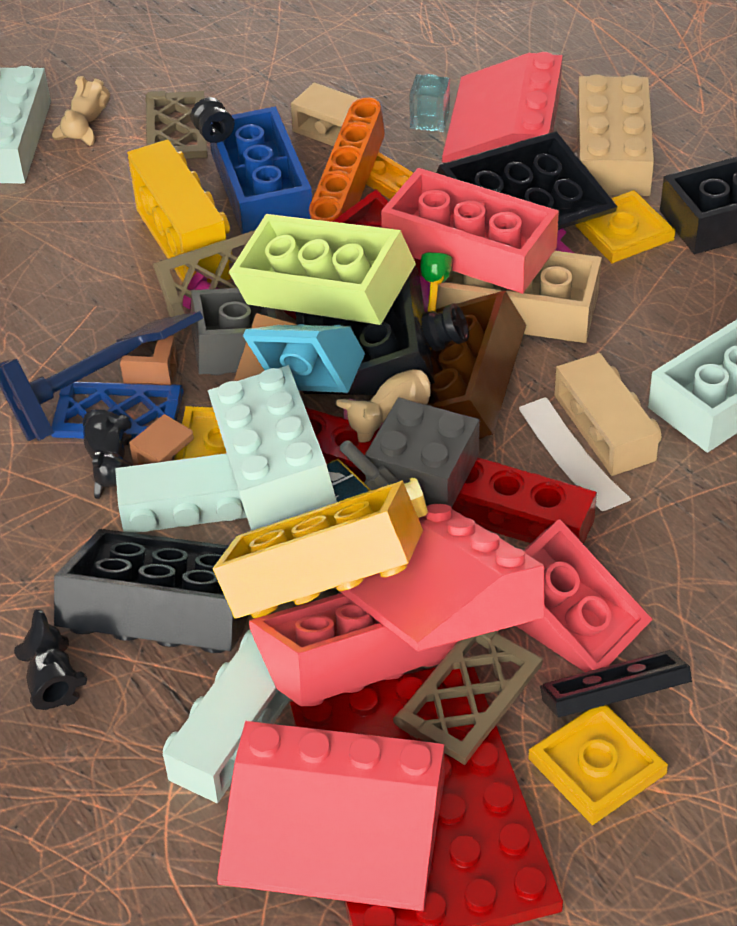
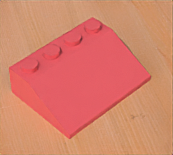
[442,52,563,163]
[334,504,544,652]
[217,721,445,911]

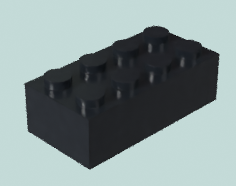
[660,157,737,255]

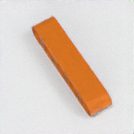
[309,97,385,222]

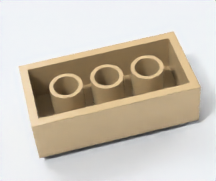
[577,74,654,196]
[436,251,602,343]

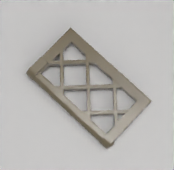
[145,91,208,159]
[153,230,255,317]
[393,631,543,765]

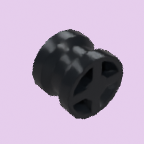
[190,97,235,143]
[421,303,469,352]

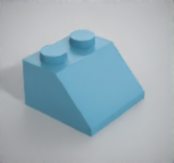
[243,324,365,393]

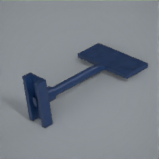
[0,311,203,441]

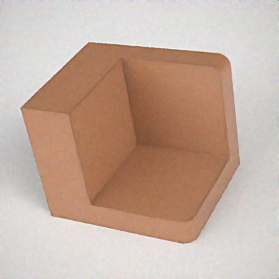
[120,336,178,385]
[129,414,194,466]

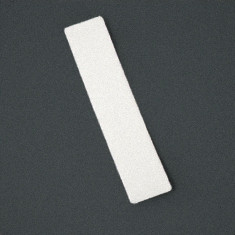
[519,397,631,511]

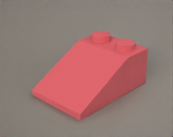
[516,519,653,672]

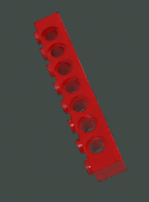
[305,407,597,544]

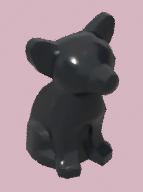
[82,409,134,499]
[14,609,87,710]

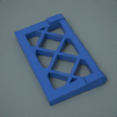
[51,382,184,440]

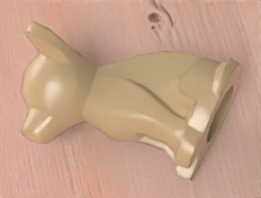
[52,76,110,146]
[336,369,430,442]

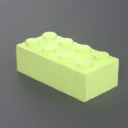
[229,214,416,325]

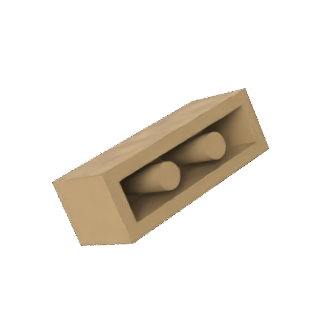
[555,353,662,476]

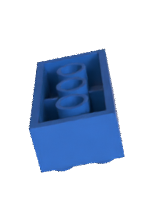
[210,106,312,234]

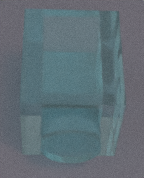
[409,74,450,132]

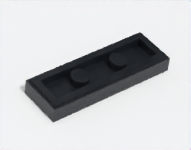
[540,650,692,718]

